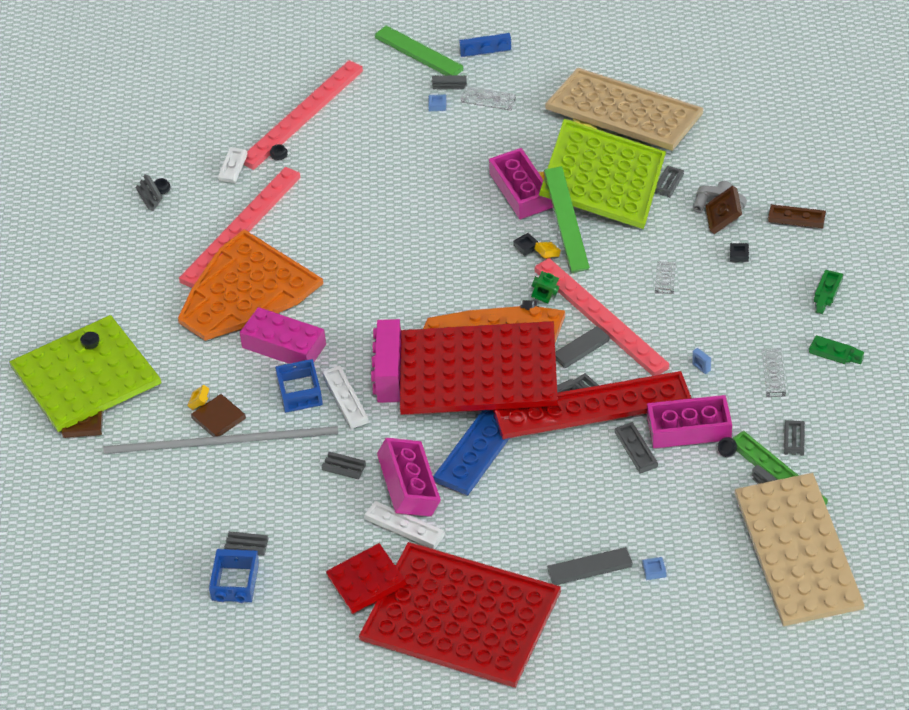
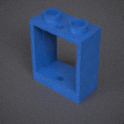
[275,359,323,413]
[209,549,259,603]

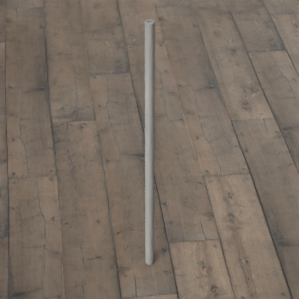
[103,426,338,454]

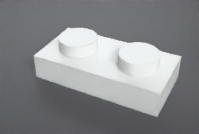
[218,147,248,183]

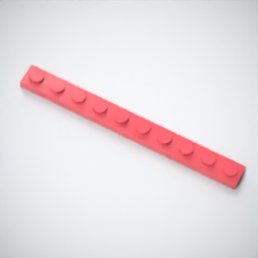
[243,60,363,170]
[179,167,301,288]
[535,258,669,376]

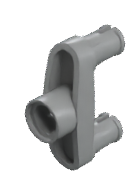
[693,181,747,221]

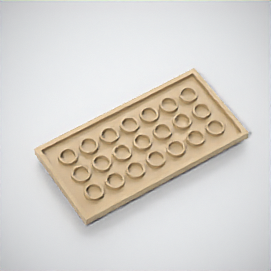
[545,68,703,151]
[735,473,864,627]

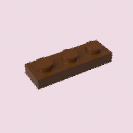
[768,204,826,229]

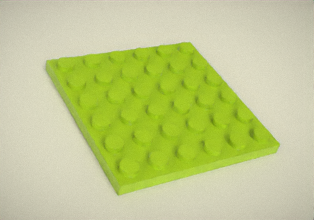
[539,119,666,229]
[9,315,161,432]

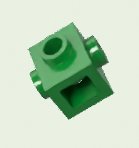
[531,271,560,304]

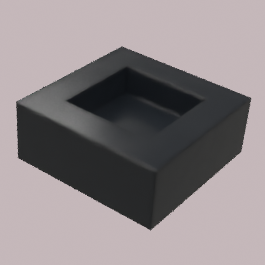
[513,233,538,256]
[730,243,749,262]

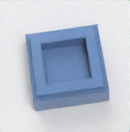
[428,95,446,111]
[692,347,711,374]
[642,557,667,580]

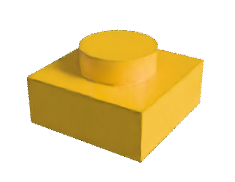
[534,242,561,259]
[187,385,209,410]

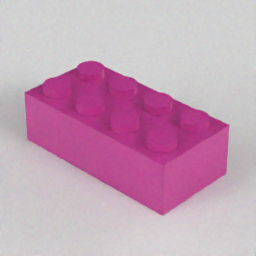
[489,148,553,220]
[239,307,326,364]
[371,319,401,403]
[647,395,732,449]
[377,438,441,517]

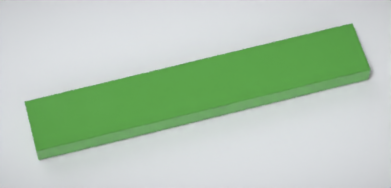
[375,25,463,75]
[544,166,590,273]
[732,430,828,505]

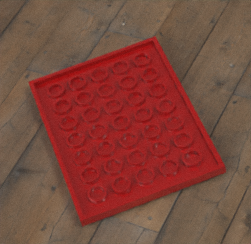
[400,321,558,415]
[359,542,561,688]

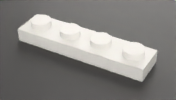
[322,366,369,429]
[365,501,445,549]

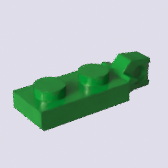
[814,269,844,314]
[809,335,864,365]

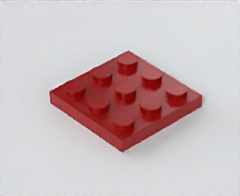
[325,543,407,614]

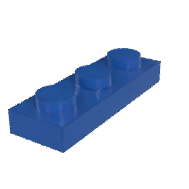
[459,33,512,57]

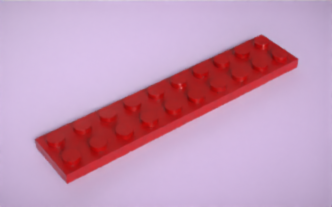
[493,371,692,439]

